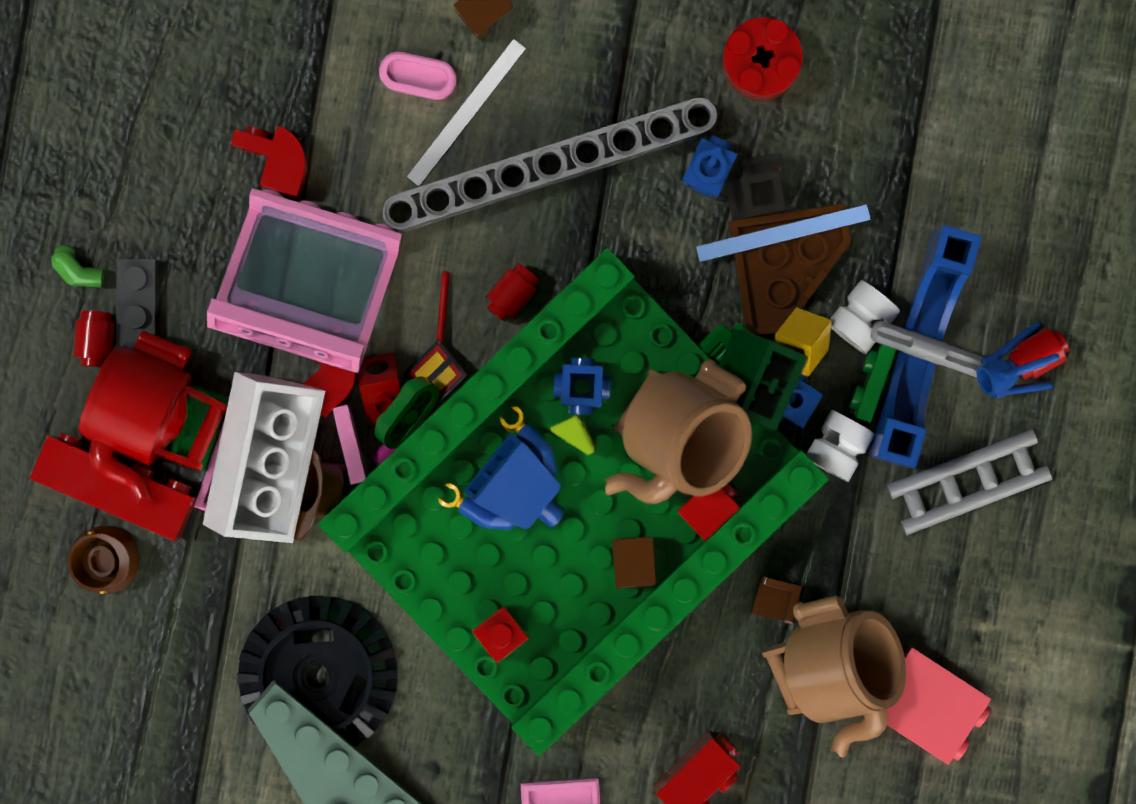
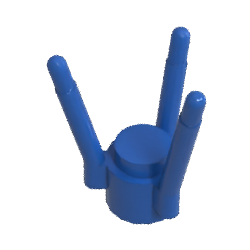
[977,322,1059,399]

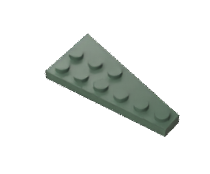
[248,680,423,804]

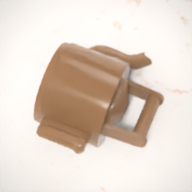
[604,360,751,504]
[761,596,906,758]

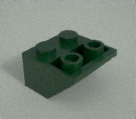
[719,329,808,433]

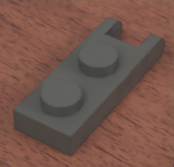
[116,259,158,349]

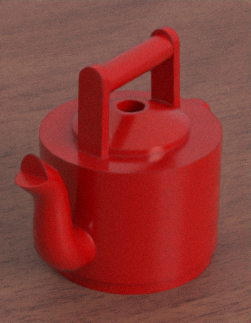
[78,331,227,507]

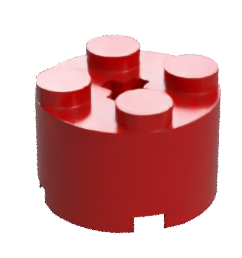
[721,17,803,101]

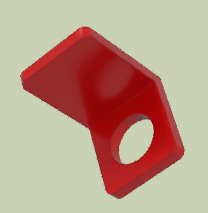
[358,353,401,426]

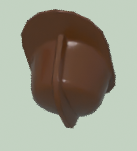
[294,449,348,540]

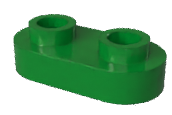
[375,376,439,449]

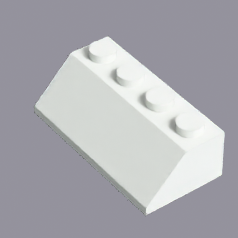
[203,372,325,543]

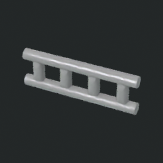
[887,429,1052,536]

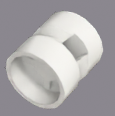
[830,280,900,354]
[806,410,875,482]

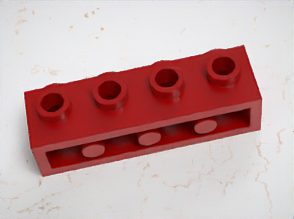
[29,431,197,541]

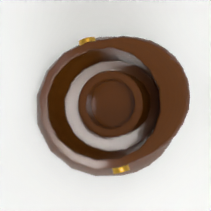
[68,526,139,594]

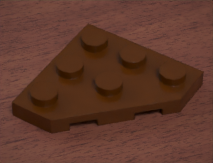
[728,203,851,336]

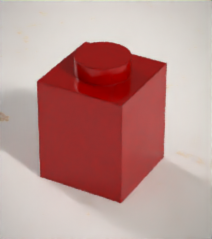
[676,483,740,541]
[472,604,529,663]

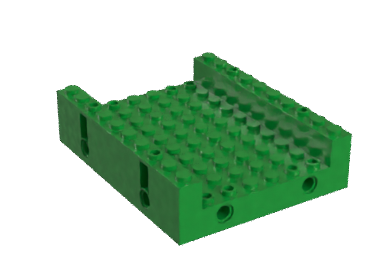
[317,248,829,757]

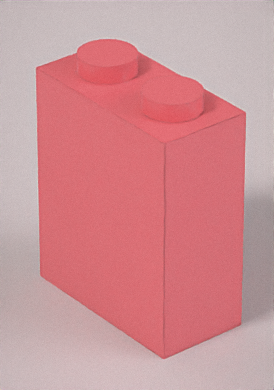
[887,645,991,765]

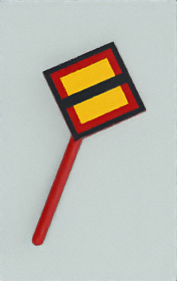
[404,271,469,410]

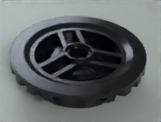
[237,595,398,747]

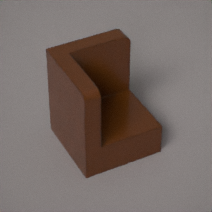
[453,0,513,41]
[612,536,656,588]
[751,575,802,625]

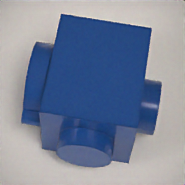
[681,136,737,200]

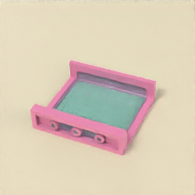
[207,188,402,373]

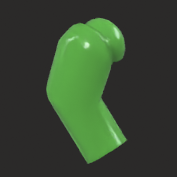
[51,245,105,288]

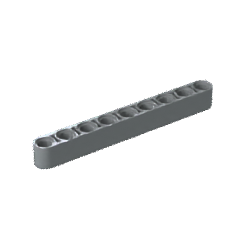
[383,98,717,232]

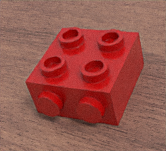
[653,731,740,804]

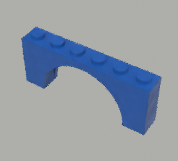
[867,225,982,468]

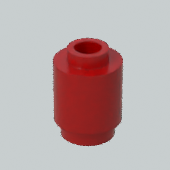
[485,263,542,323]
[73,310,115,368]
[1008,327,1069,381]

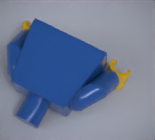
[438,406,564,530]

